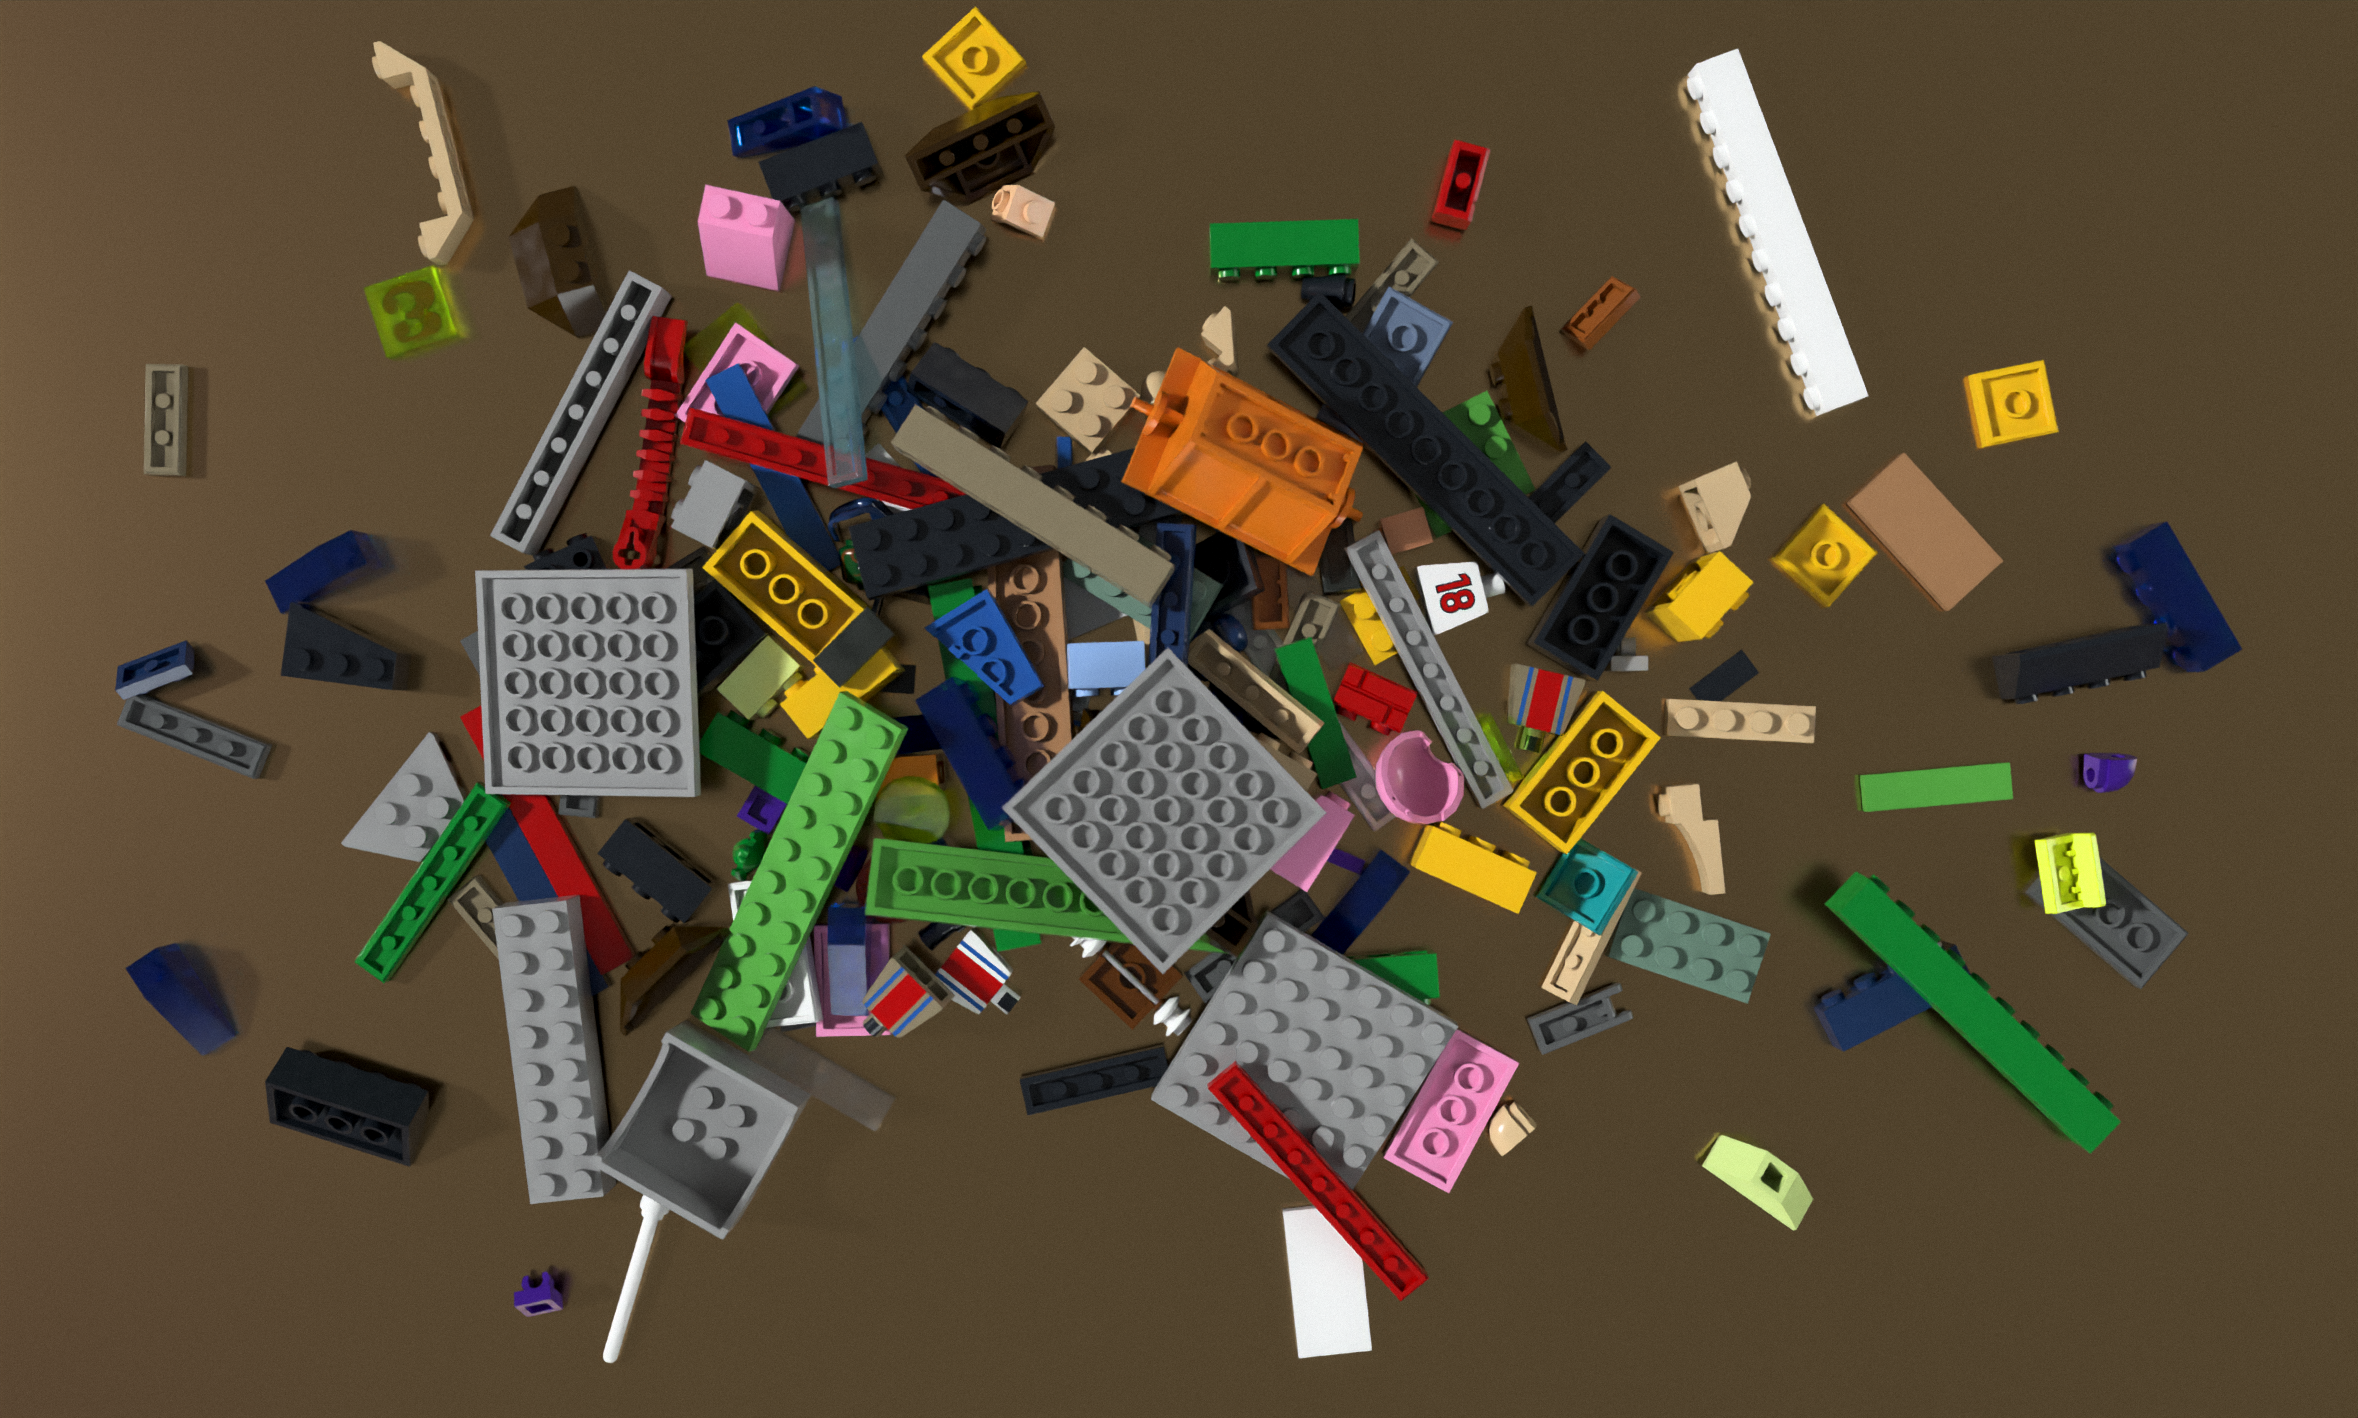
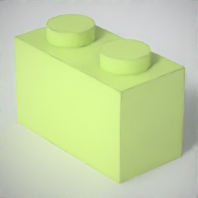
[717,635,806,720]

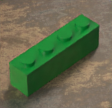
[1209,219,1360,281]
[699,709,811,804]
[1345,949,1440,1005]

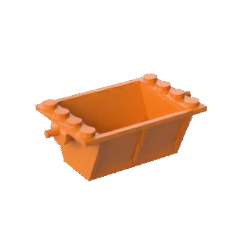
[1122,347,1364,576]

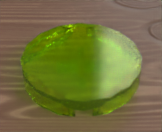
[1478,712,1524,784]
[874,776,950,844]

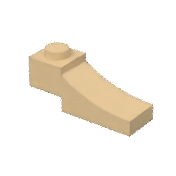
[1658,783,1725,895]

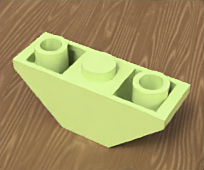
[1702,1135,1813,1231]

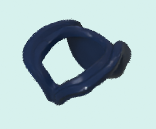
[828,497,893,542]
[1188,613,1248,682]

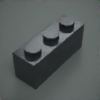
[758,122,883,212]
[906,342,1029,449]
[597,817,719,923]

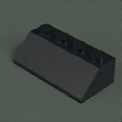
[1992,623,2168,705]
[265,1047,429,1167]

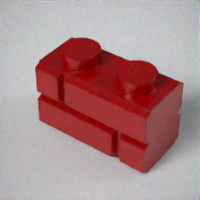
[1431,140,1490,230]
[1332,662,1418,737]

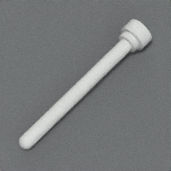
[603,1195,670,1363]

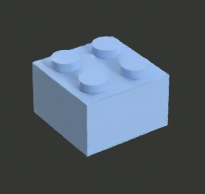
[1066,641,1145,697]

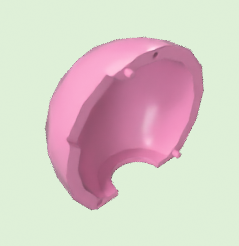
[1376,730,1464,825]

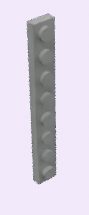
[1344,530,1514,809]

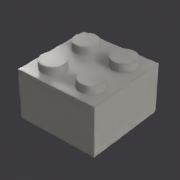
[671,460,759,550]

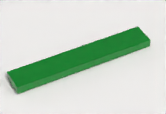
[354,782,511,983]

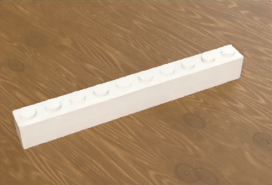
[1687,48,1869,416]

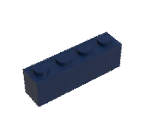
[1813,940,1971,1052]

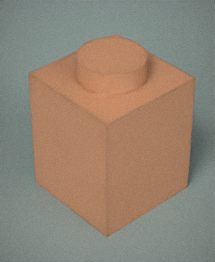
[1373,507,1433,556]

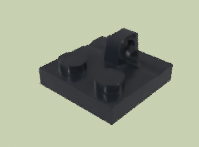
[1194,531,1265,622]

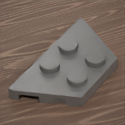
[341,732,467,862]

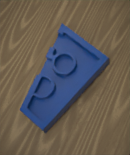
[924,589,1045,706]

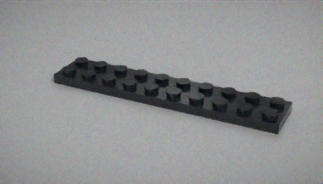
[1267,292,1585,607]
[848,447,1185,601]

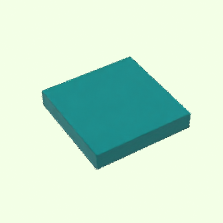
[1536,838,1639,936]

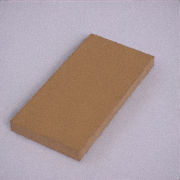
[1846,452,2003,611]

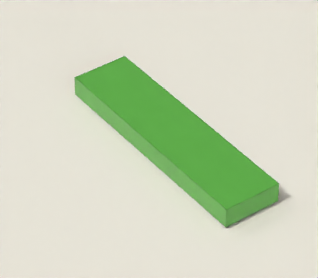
[1860,762,2013,812]

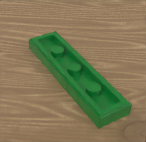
[1274,637,1357,790]

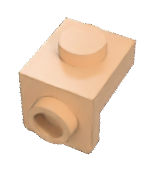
[991,185,1055,237]

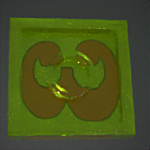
[364,265,460,359]

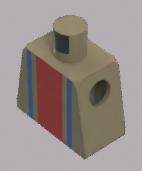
[1507,664,1586,754]
[862,946,955,1038]

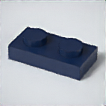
[115,640,195,700]

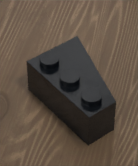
[281,602,412,691]

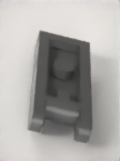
[1527,983,1634,1055]

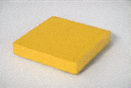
[922,6,1026,111]
[1968,360,2059,448]
[1771,503,1878,608]

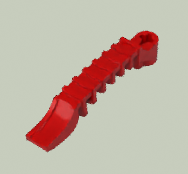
[613,316,688,569]

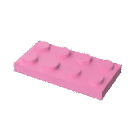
[1383,1029,1519,1193]

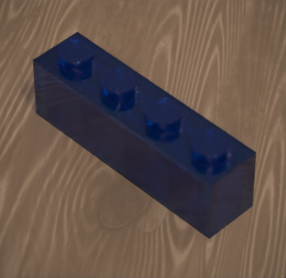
[2114,521,2242,673]
[915,677,1028,831]

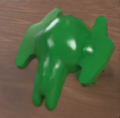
[731,829,769,881]

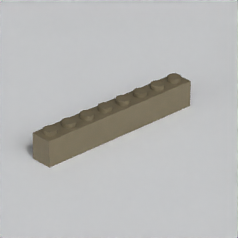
[891,404,1175,608]

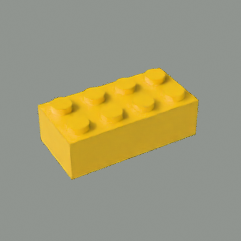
[702,510,871,667]
[1503,691,1661,854]

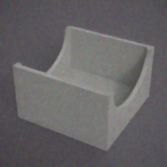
[591,1020,813,1240]

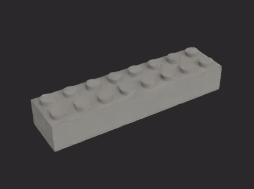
[492,895,616,1204]

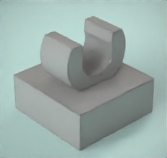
[1604,637,1648,672]

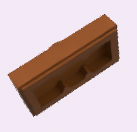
[1562,276,1641,350]
[1250,555,1290,630]

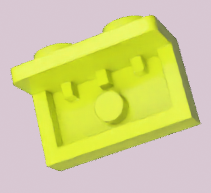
[2035,833,2106,914]

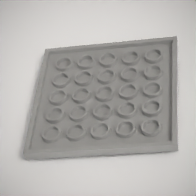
[475,569,701,797]
[1002,648,1326,974]
[1151,911,1458,1190]

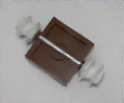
[1070,937,1192,1036]

